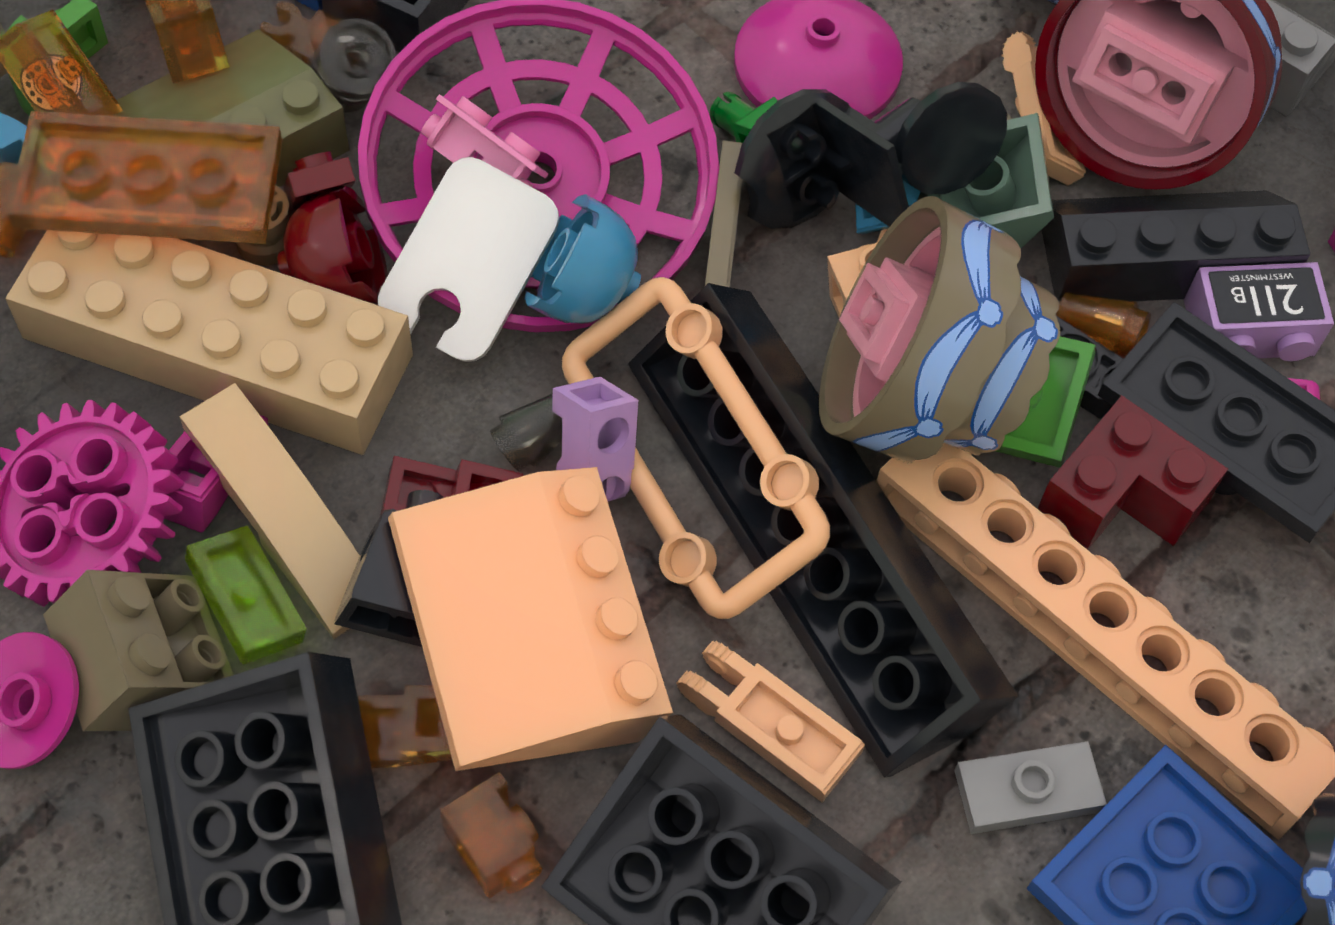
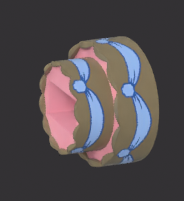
[819,196,1060,463]

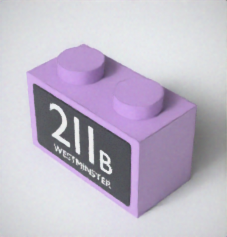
[1184,262,1334,361]

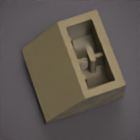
[43,570,234,731]

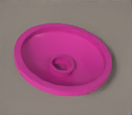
[734,0,903,119]

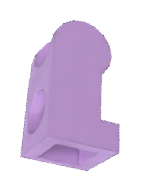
[552,377,638,501]

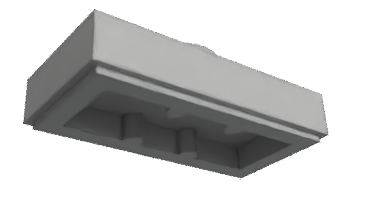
[954,741,1107,834]

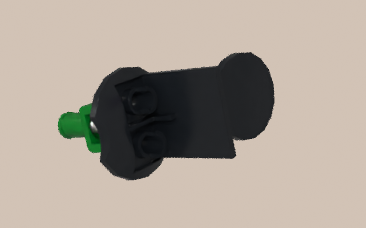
[710,82,1007,229]

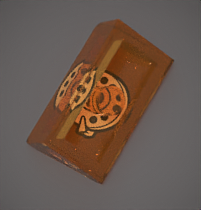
[0,10,123,146]

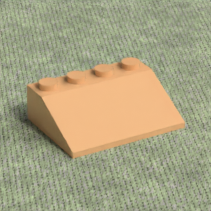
[388,467,673,771]

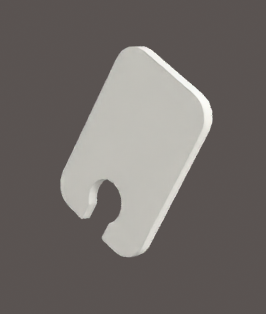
[378,157,559,362]

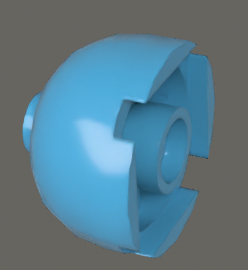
[525,194,641,323]

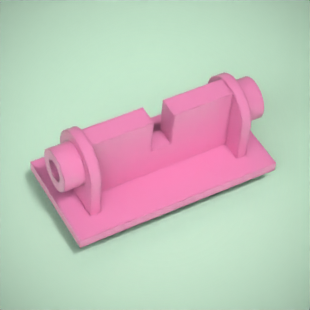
[421,94,549,187]

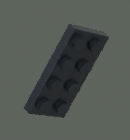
[1098,302,1335,543]

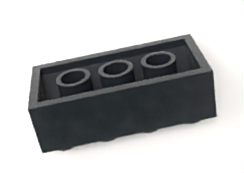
[1041,190,1311,305]

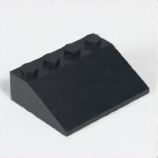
[128,652,402,925]
[541,715,902,925]

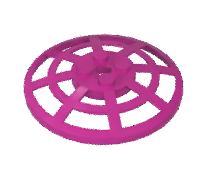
[358,0,719,332]

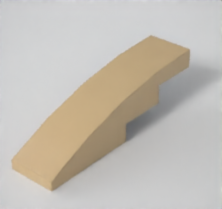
[179,383,360,639]

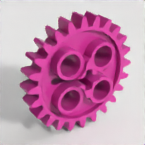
[0,400,184,607]

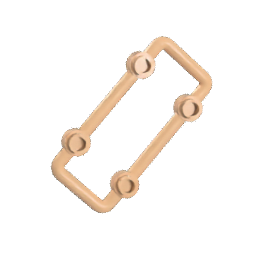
[562,277,830,619]

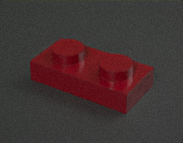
[283,152,356,211]

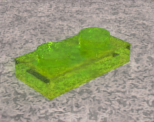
[185,525,307,665]

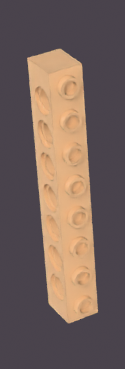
[876,443,1335,840]

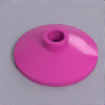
[0,632,79,769]

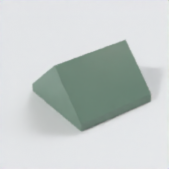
[928,113,1054,248]

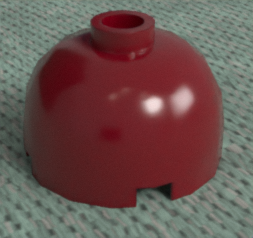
[277,186,388,305]

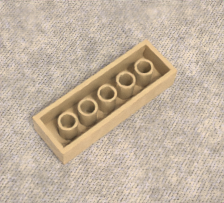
[5,201,413,455]

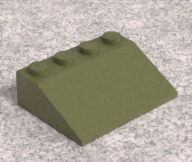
[55,29,349,239]

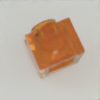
[440,772,543,898]

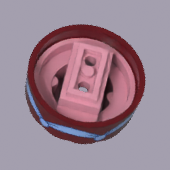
[1035,0,1282,190]

